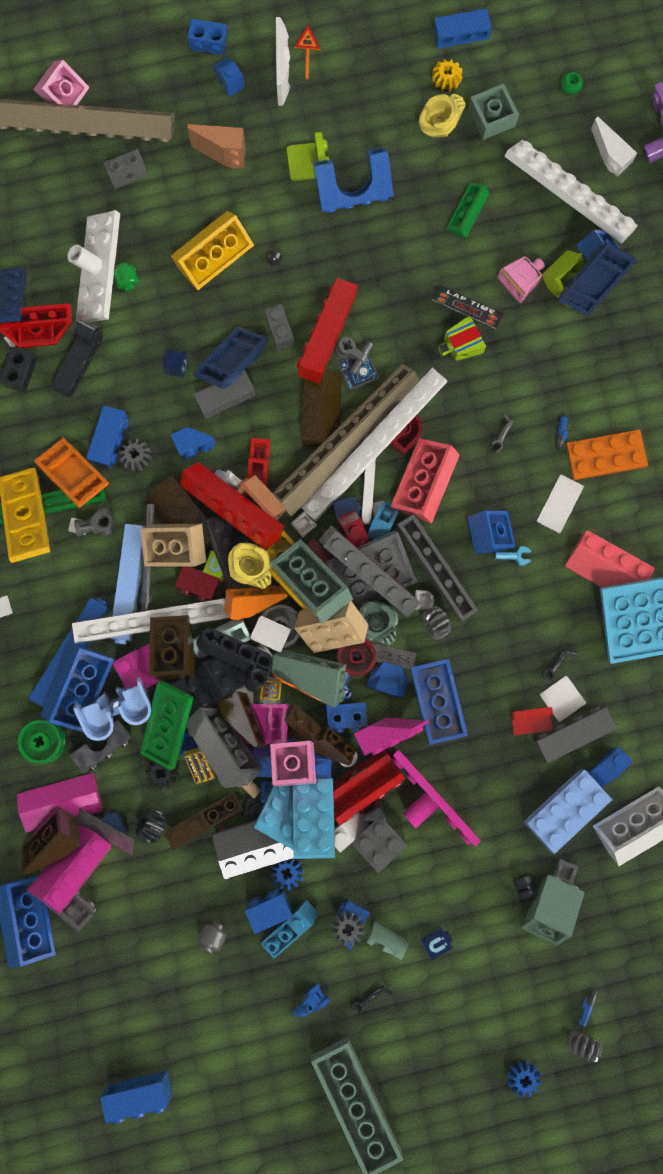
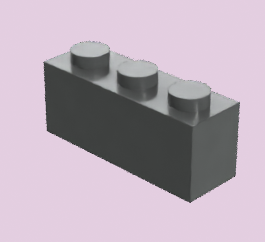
[194,370,256,419]

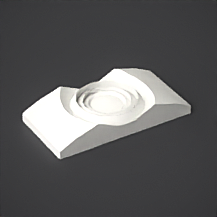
[276,17,290,106]

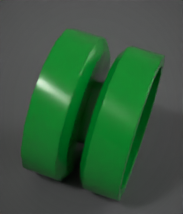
[18,720,67,764]

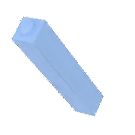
[111,524,145,645]

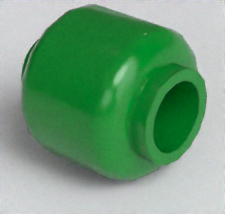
[113,262,139,292]

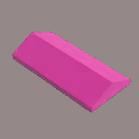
[17,773,103,833]

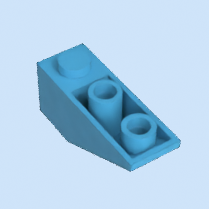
[261,900,320,958]

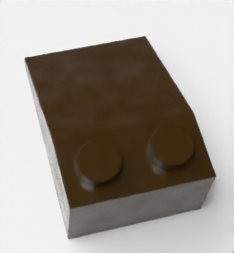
[149,615,195,680]
[21,807,80,875]

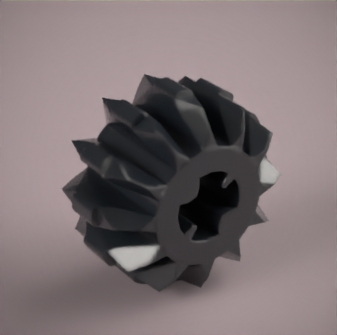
[145,761,179,790]
[135,808,167,844]

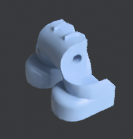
[73,677,151,741]

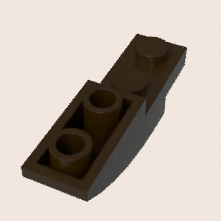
[284,704,356,766]
[163,792,243,850]

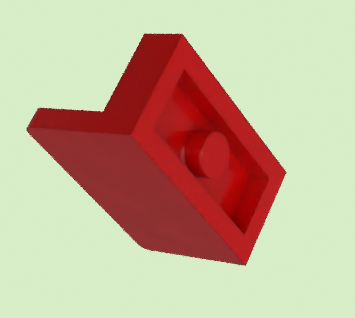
[510,707,553,735]

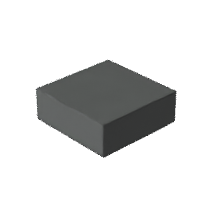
[553,859,579,884]

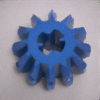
[270,858,304,890]
[507,1060,542,1098]

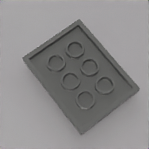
[326,530,417,609]

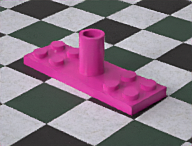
[392,749,481,847]

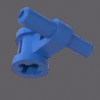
[292,983,330,1017]

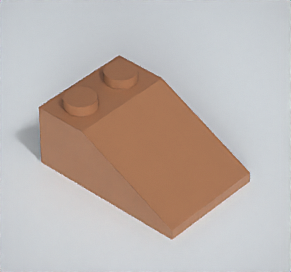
[187,124,246,169]

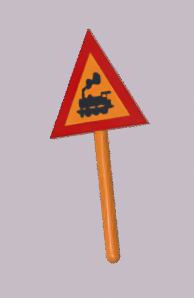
[294,25,321,80]

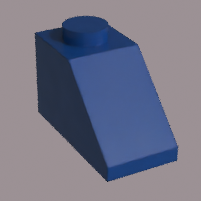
[211,58,245,96]
[588,747,633,788]
[337,899,370,949]

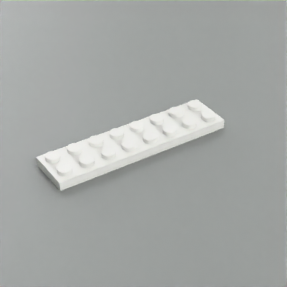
[505,140,638,243]

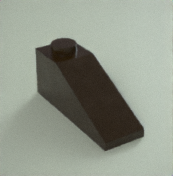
[218,691,267,748]

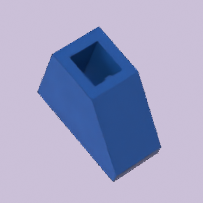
[171,427,216,460]

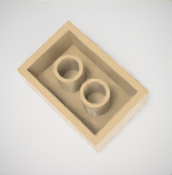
[140,524,206,566]
[295,601,368,653]

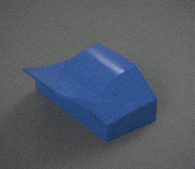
[366,661,409,699]

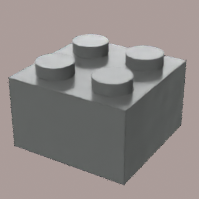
[351,820,408,873]

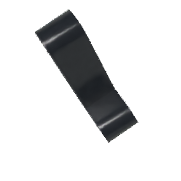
[52,320,103,398]
[196,628,273,692]

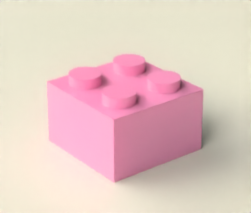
[270,741,316,787]

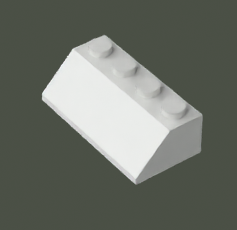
[593,787,663,866]

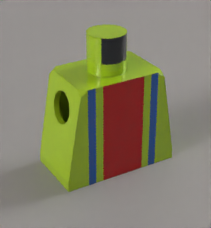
[438,317,486,360]

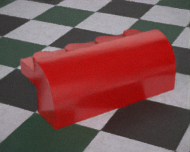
[333,750,405,825]

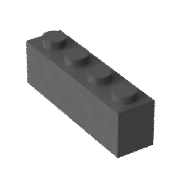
[534,706,618,763]

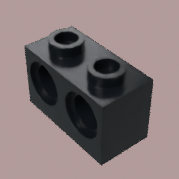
[0,347,37,393]

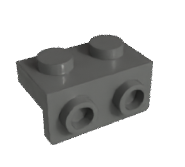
[48,891,96,933]

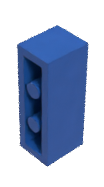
[433,9,492,49]
[86,405,129,469]

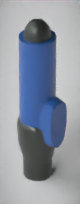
[556,414,568,450]
[578,989,598,1029]

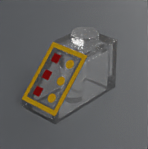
[260,677,283,704]

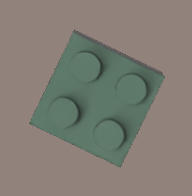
[468,84,519,140]

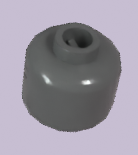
[197,921,227,954]

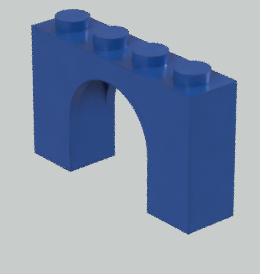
[312,147,394,213]

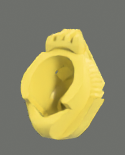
[419,94,465,138]
[228,543,272,589]

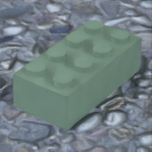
[270,539,353,624]

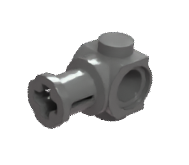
[74,508,115,537]

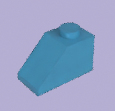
[367,501,399,540]

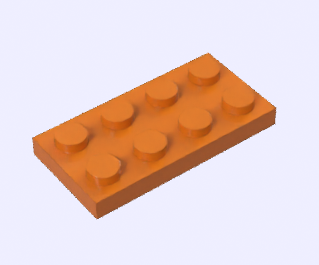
[565,430,648,481]

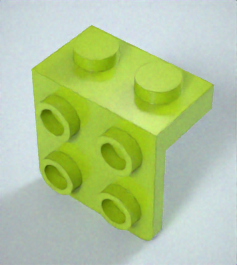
[287,132,329,181]

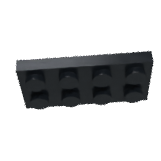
[203,516,252,589]

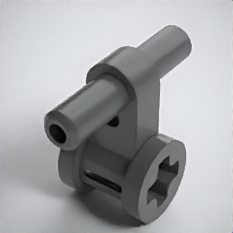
[335,337,373,375]

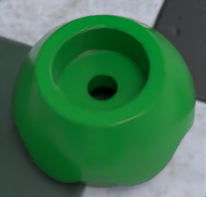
[561,72,583,95]

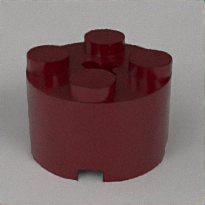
[337,638,376,677]

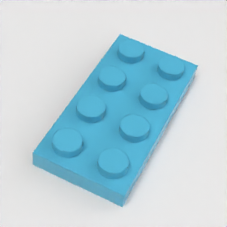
[293,779,335,859]

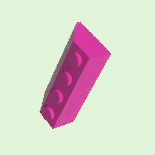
[27,825,111,915]

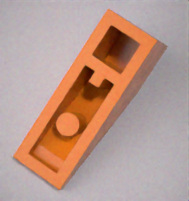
[224,586,288,620]

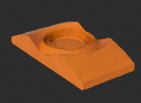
[34,438,109,508]

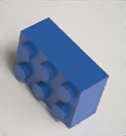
[100,1070,173,1124]

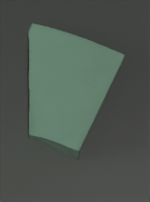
[367,921,409,960]

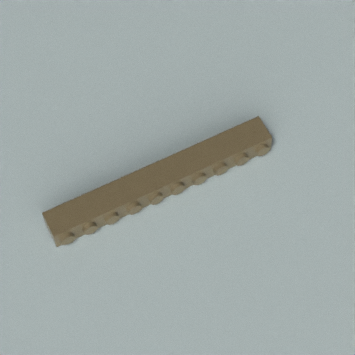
[0,99,174,142]
[272,364,420,517]

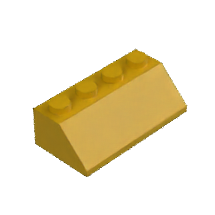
[170,211,254,290]

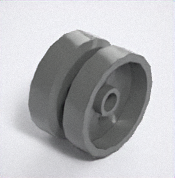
[262,605,301,649]

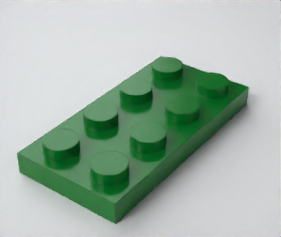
[140,681,194,770]

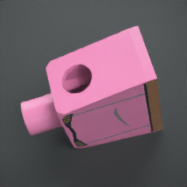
[497,257,545,303]

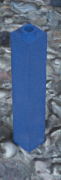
[29,598,111,707]

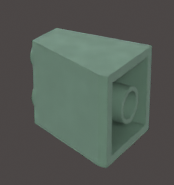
[521,875,585,946]

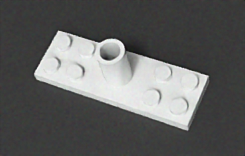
[68,211,120,323]

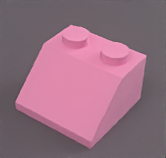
[33,60,90,105]

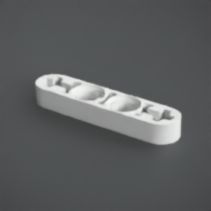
[361,459,376,525]

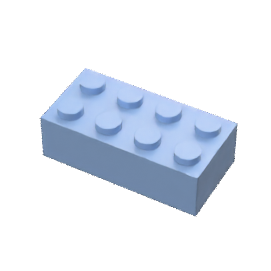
[523,769,612,854]

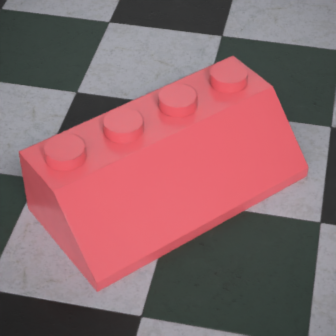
[391,438,459,523]
[564,530,655,588]

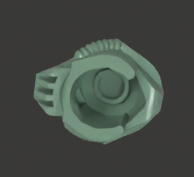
[358,601,398,645]

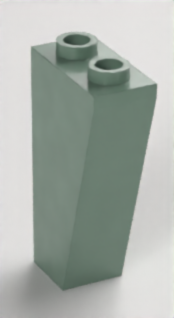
[272,649,347,707]

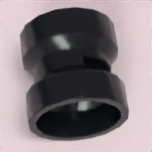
[512,874,538,900]

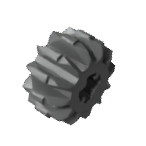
[119,439,152,472]
[421,606,451,640]
[331,911,365,947]
[566,1031,603,1062]

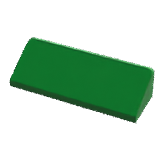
[446,183,489,238]

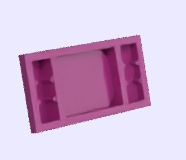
[218,704,289,745]

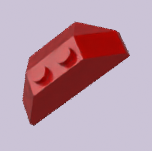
[0,303,72,348]

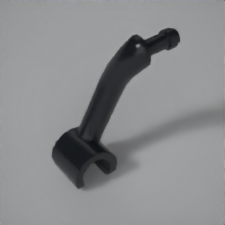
[541,648,577,680]
[351,985,393,1014]

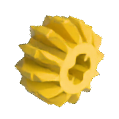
[432,58,462,92]

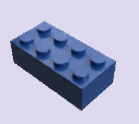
[41,642,114,732]
[409,659,468,745]

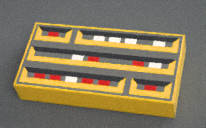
[184,748,215,784]

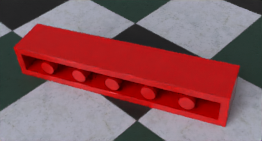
[296,278,358,383]
[180,462,284,550]

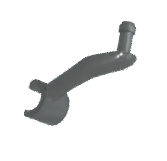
[491,414,513,453]

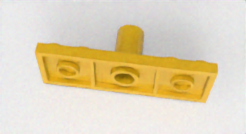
[0,467,50,563]

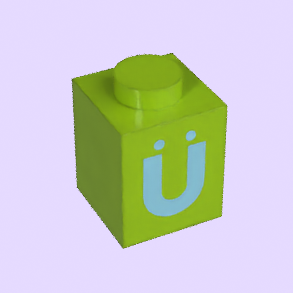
[203,550,224,581]

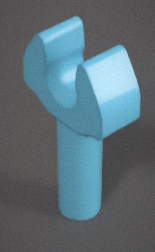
[495,546,531,566]

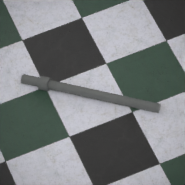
[140,504,155,612]

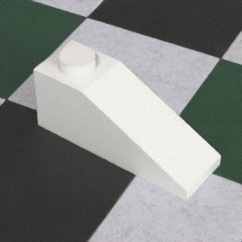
[591,117,637,177]

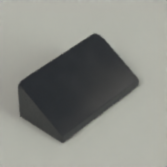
[362,799,387,821]

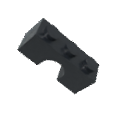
[69,715,132,773]

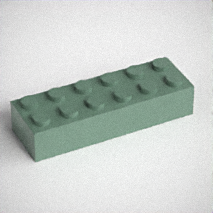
[311,1037,403,1174]

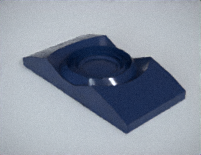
[558,242,637,315]
[193,326,268,389]

